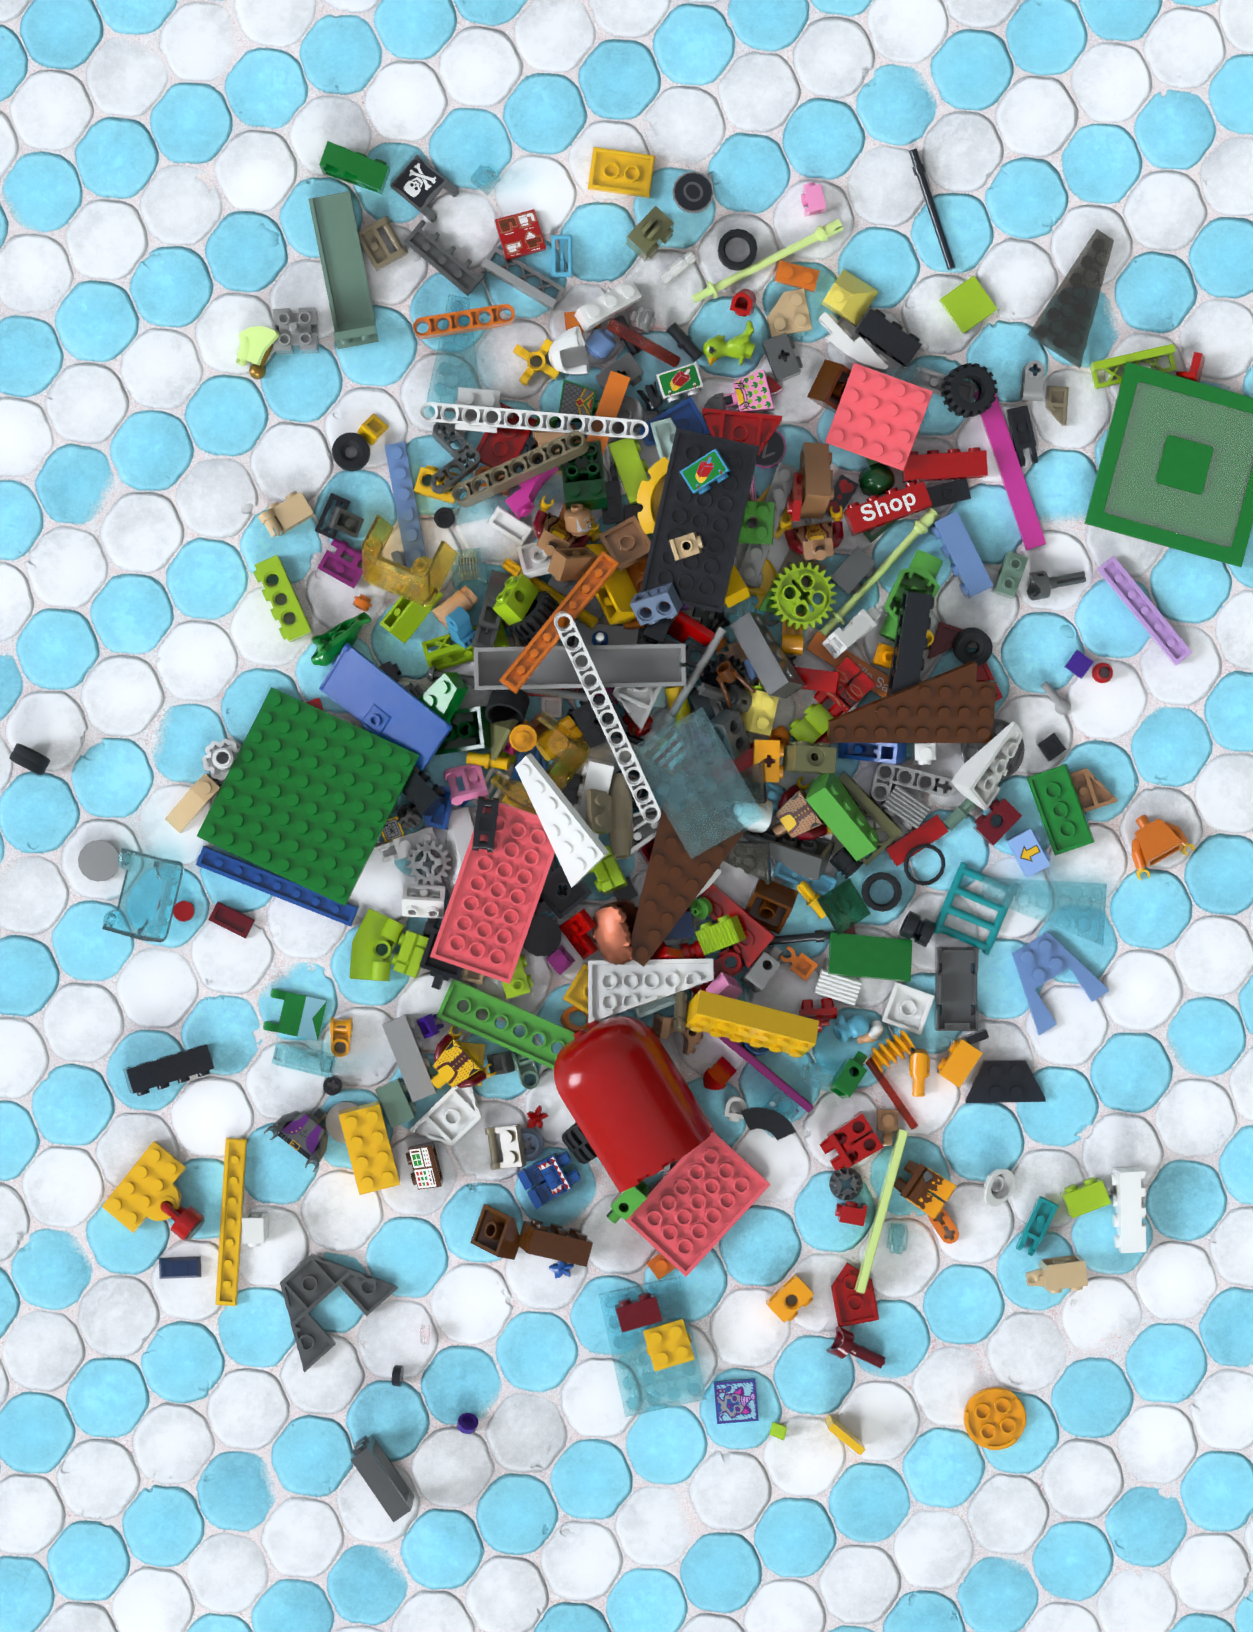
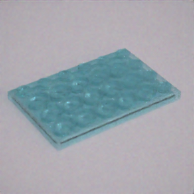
[632,707,765,859]
[599,1276,707,1417]

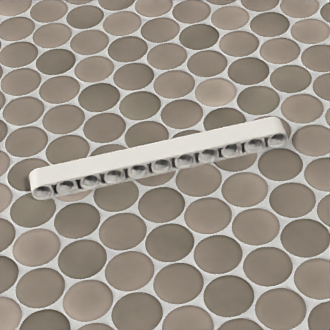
[419,402,649,439]
[554,611,661,823]

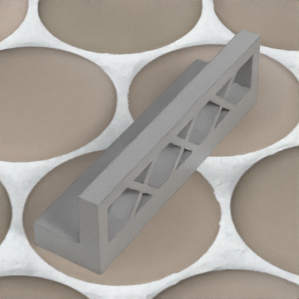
[481,246,566,311]

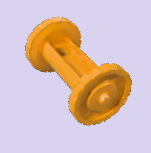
[509,719,537,752]

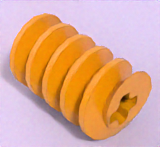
[870,1030,916,1073]

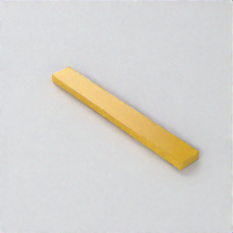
[215,1138,247,1306]

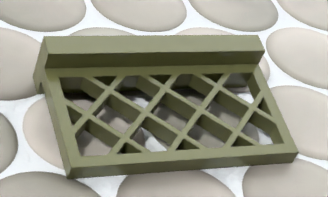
[838,771,903,866]

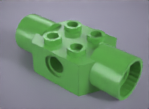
[878,550,943,642]

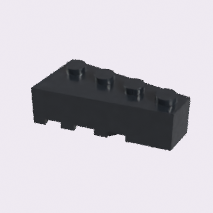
[123,1044,214,1096]

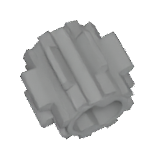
[629,307,656,333]

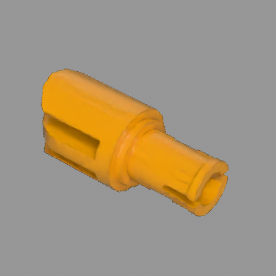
[909,1048,930,1097]

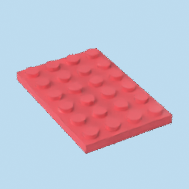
[625,1132,771,1277]

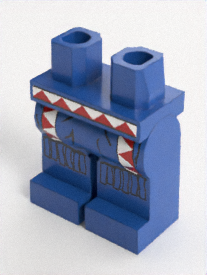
[517,1151,581,1209]

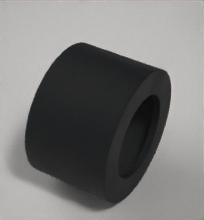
[485,689,530,726]

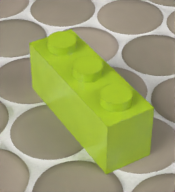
[608,438,650,505]
[379,575,443,644]

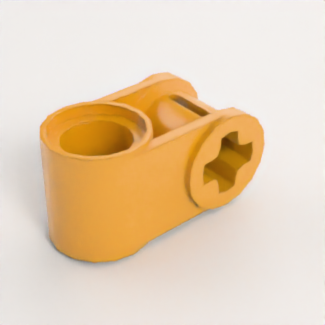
[330,1017,353,1057]

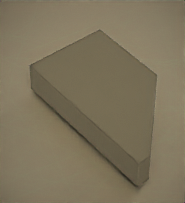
[1046,386,1069,426]

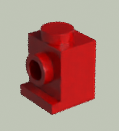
[835,1201,867,1226]

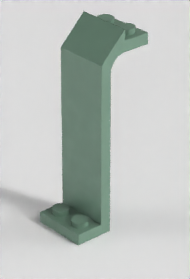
[308,191,379,349]

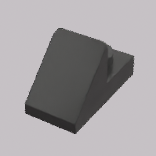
[326,506,364,538]

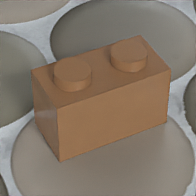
[548,547,598,582]

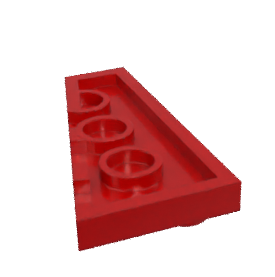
[700,883,775,968]

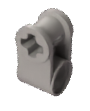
[1020,360,1045,401]

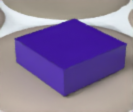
[1064,650,1094,679]

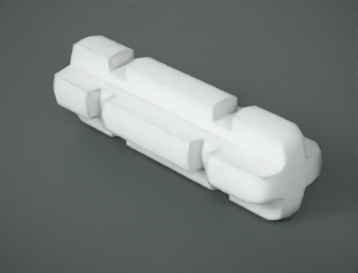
[659,251,696,283]

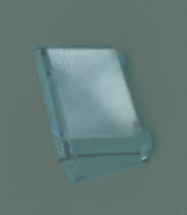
[102,848,184,943]

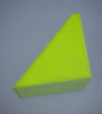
[769,1422,787,1440]

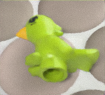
[703,321,756,366]

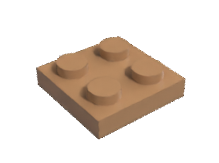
[598,515,651,572]

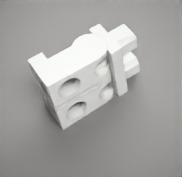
[821,607,881,659]

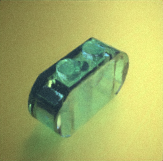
[271,1042,337,1077]

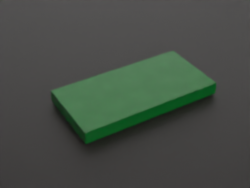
[1027,763,1095,856]
[828,932,912,982]

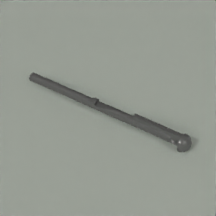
[426,666,589,702]

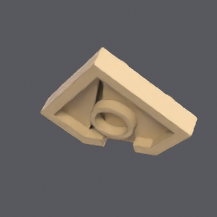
[767,288,812,338]

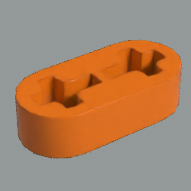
[928,1209,959,1244]

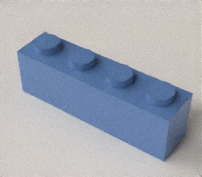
[932,511,994,598]

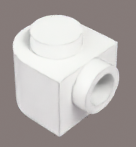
[724,1095,747,1122]

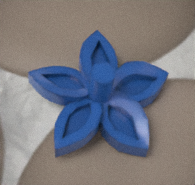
[549,1261,574,1278]

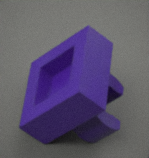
[416,1014,444,1039]

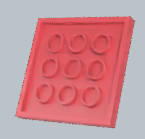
[825,363,933,471]

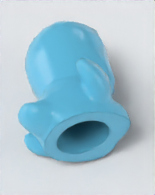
[834,1015,869,1043]

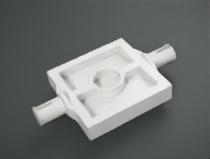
[445,387,513,433]

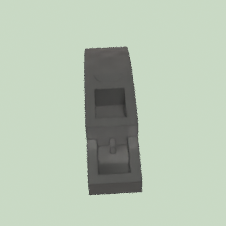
[472,570,512,648]

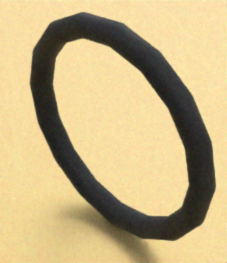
[904,844,946,886]

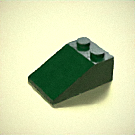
[435,706,491,755]

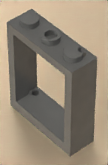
[350,1434,414,1523]

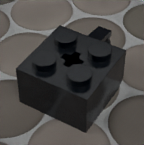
[571,688,627,749]
[534,865,592,919]
[420,927,465,990]

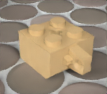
[1025,1255,1088,1293]

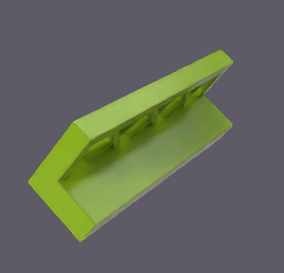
[1089,343,1177,389]
[421,620,510,671]

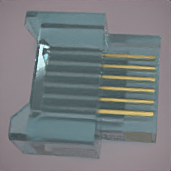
[451,548,489,587]

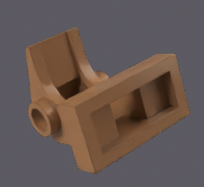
[652,1013,704,1056]

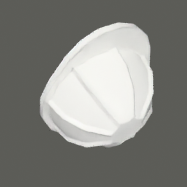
[984,1169,1015,1207]

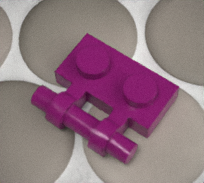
[317,538,371,589]

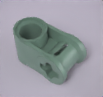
[512,1053,540,1089]

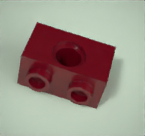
[973,798,1022,846]

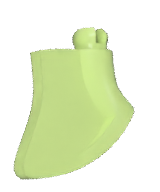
[236,326,279,366]

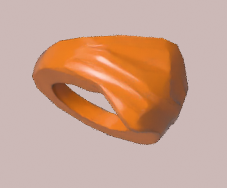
[560,1006,589,1033]

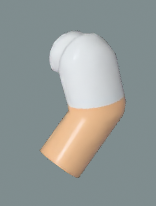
[857,1020,884,1044]

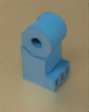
[445,606,476,649]

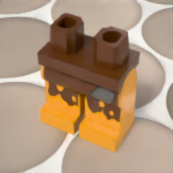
[894,1160,957,1220]

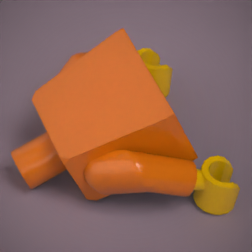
[1131,815,1195,881]

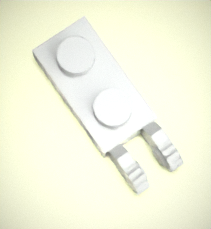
[378,826,439,863]

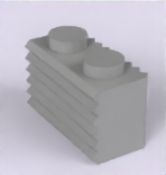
[881,784,931,830]

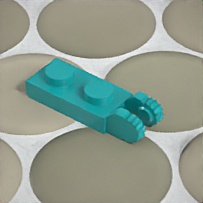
[1016,1195,1059,1256]

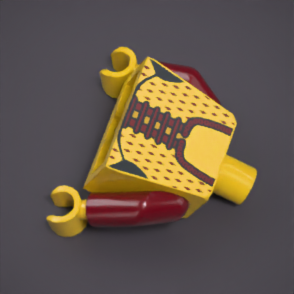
[431,1025,496,1089]

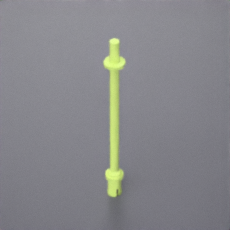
[691,218,844,303]
[820,508,940,637]

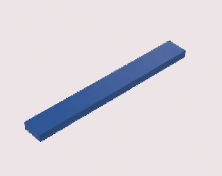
[196,846,359,927]

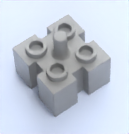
[273,307,319,355]

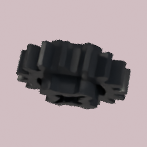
[700,655,745,689]

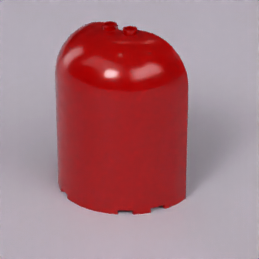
[554,1016,715,1193]

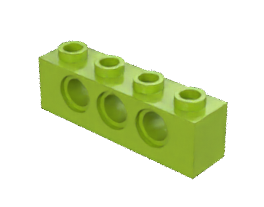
[253,555,313,643]

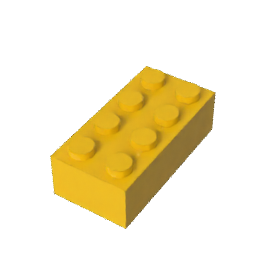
[339,1101,400,1195]

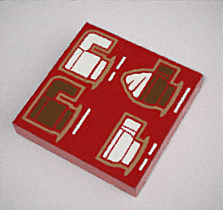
[494,209,546,261]

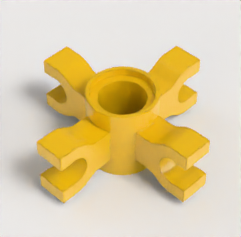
[513,338,560,386]

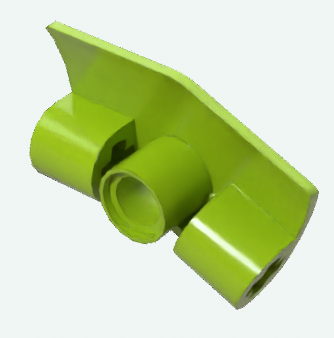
[349,908,405,982]

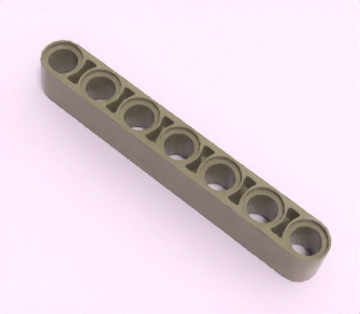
[452,431,589,508]

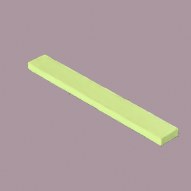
[854,1129,908,1294]

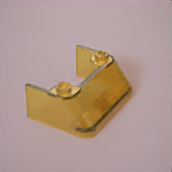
[362,515,458,607]
[490,711,590,809]

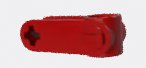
[690,947,745,997]

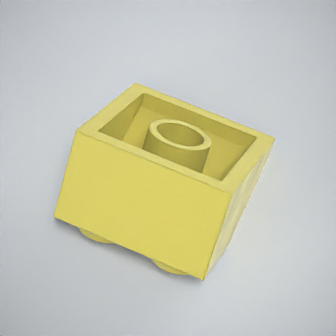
[740,688,779,737]

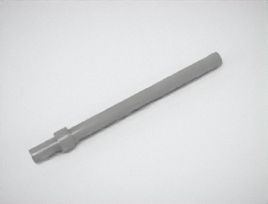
[655,627,726,739]

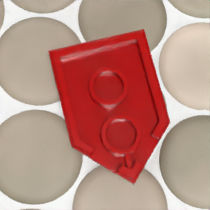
[831,1262,879,1327]

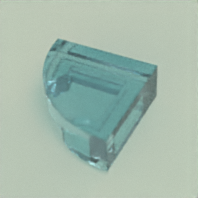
[394,856,419,876]

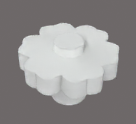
[202,739,240,782]

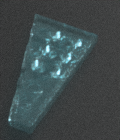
[424,294,480,420]
[982,877,1107,946]

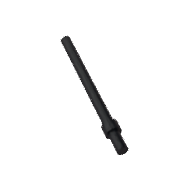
[909,149,956,270]
[720,930,840,950]

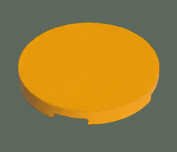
[963,1387,1027,1450]

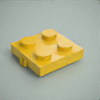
[643,1318,695,1371]

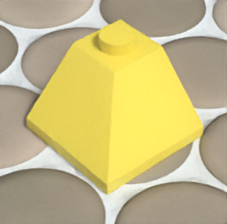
[821,269,879,327]

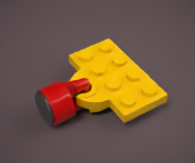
[101,1141,205,1242]

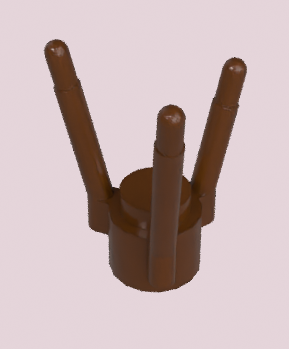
[716,661,756,708]

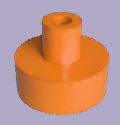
[769,726,791,746]

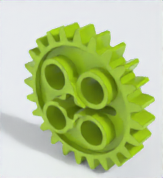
[768,562,837,630]

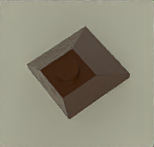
[470,1204,520,1260]

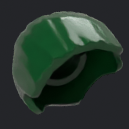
[858,464,895,497]

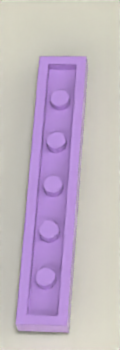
[1096,556,1192,666]

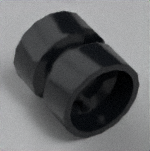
[898,911,937,947]

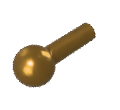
[249,344,274,380]

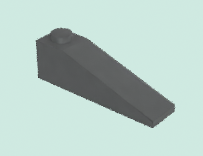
[744,828,835,881]

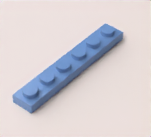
[385,441,428,569]

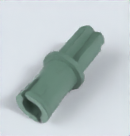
[943,798,977,831]

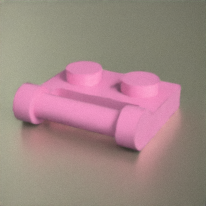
[444,764,488,806]

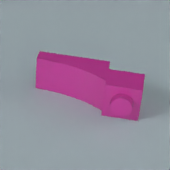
[505,467,559,519]

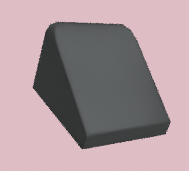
[487,1051,515,1075]

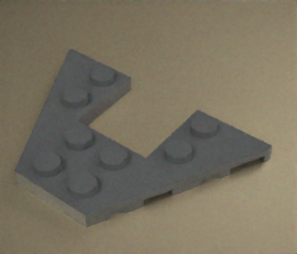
[280,1253,398,1372]

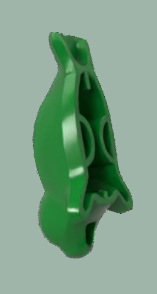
[311,612,372,666]

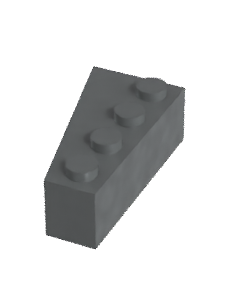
[730,612,805,699]

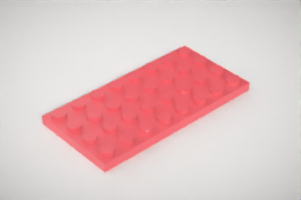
[430,797,555,984]

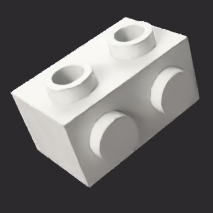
[402,884,446,919]

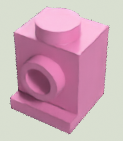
[801,182,826,217]

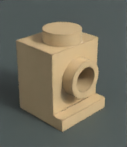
[669,532,704,561]

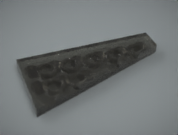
[1027,229,1114,369]

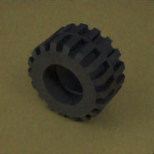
[941,363,998,418]
[509,591,560,645]

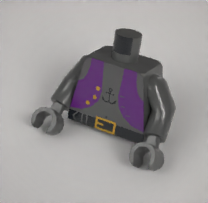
[264,1107,328,1172]

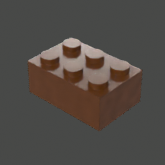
[517,1219,593,1267]

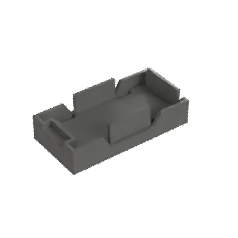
[935,947,979,1031]

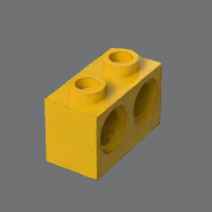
[414,465,462,505]

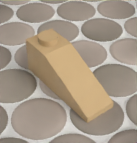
[165,773,221,833]

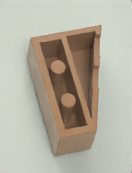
[799,442,834,519]

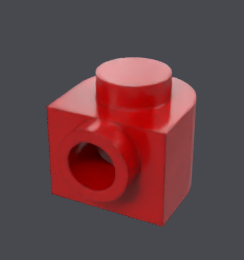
[730,289,756,317]

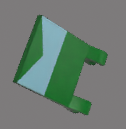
[263,988,327,1041]

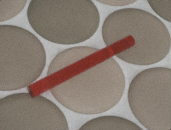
[866,1057,918,1130]

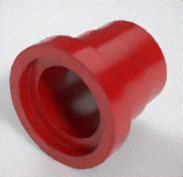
[1092,662,1113,683]

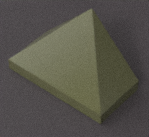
[490,719,519,761]

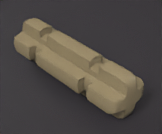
[673,991,687,1032]

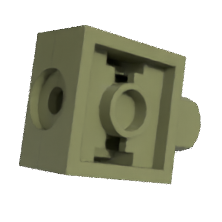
[626,206,674,261]
[782,741,837,774]

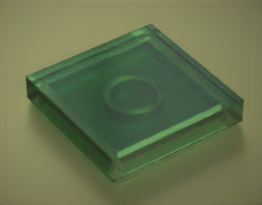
[817,878,871,935]

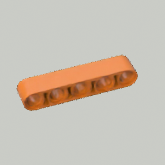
[413,304,515,339]

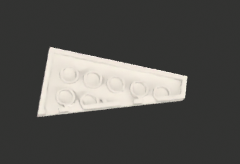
[515,753,609,888]
[588,959,714,1023]

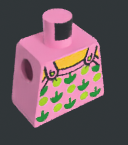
[723,369,775,413]

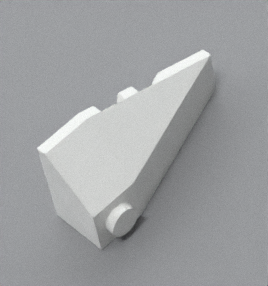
[951,722,1024,811]
[444,807,474,897]

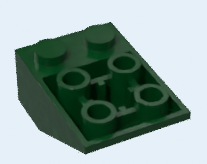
[559,441,608,510]

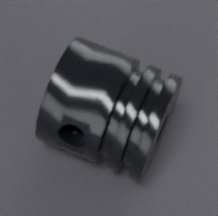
[829,847,864,879]

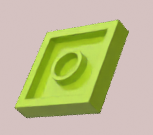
[939,275,998,334]

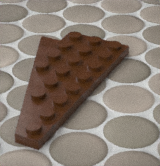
[827,661,997,743]
[630,795,744,967]

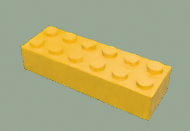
[685,990,819,1058]

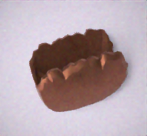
[593,899,638,965]

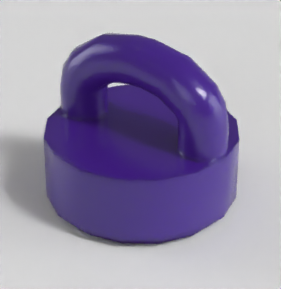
[457,1413,479,1434]

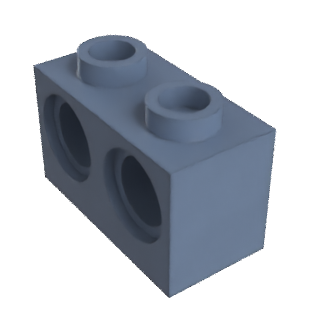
[630,583,682,626]

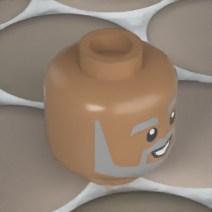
[564,504,592,537]

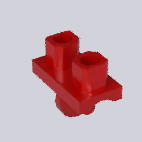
[799,998,838,1033]

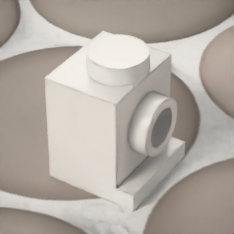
[912,743,936,765]

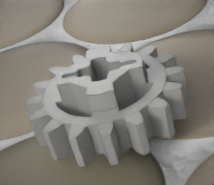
[406,840,451,886]

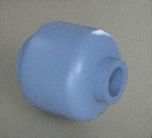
[586,328,616,360]

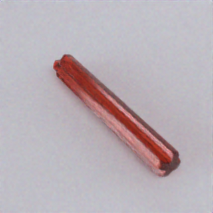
[606,319,681,367]

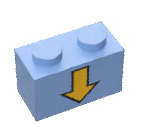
[1006,829,1051,877]

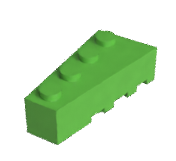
[805,773,879,861]

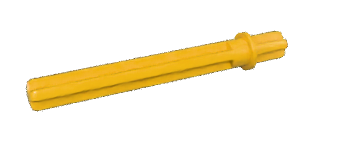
[502,558,598,629]

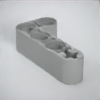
[869,763,956,801]

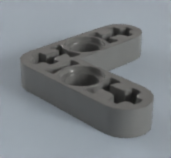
[430,422,480,494]

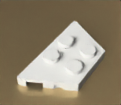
[612,686,663,730]
[409,1086,482,1146]

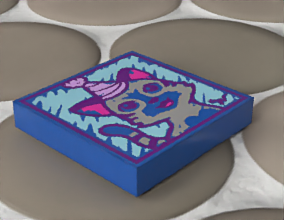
[714,1378,759,1424]

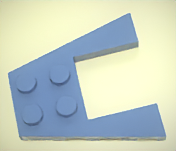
[1012,931,1109,1035]

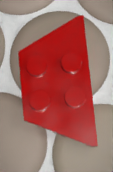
[702,408,782,457]

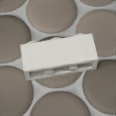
[574,279,642,333]

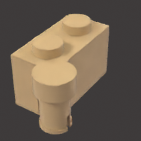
[258,491,315,538]

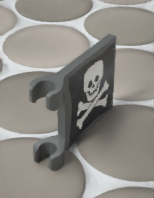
[390,155,459,223]

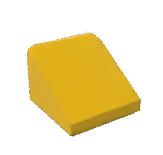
[357,413,389,445]

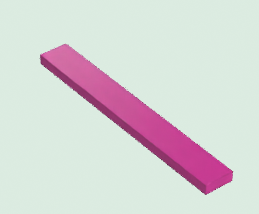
[973,391,1046,551]

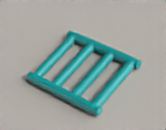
[934,862,1018,955]

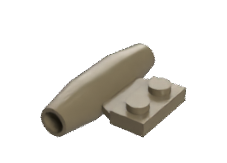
[585,773,633,859]

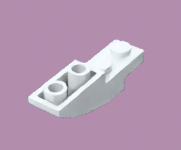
[818,312,888,373]

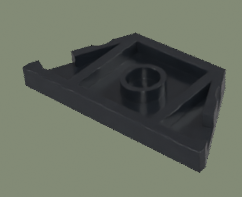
[965,1060,1046,1103]

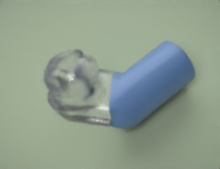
[742,659,758,689]

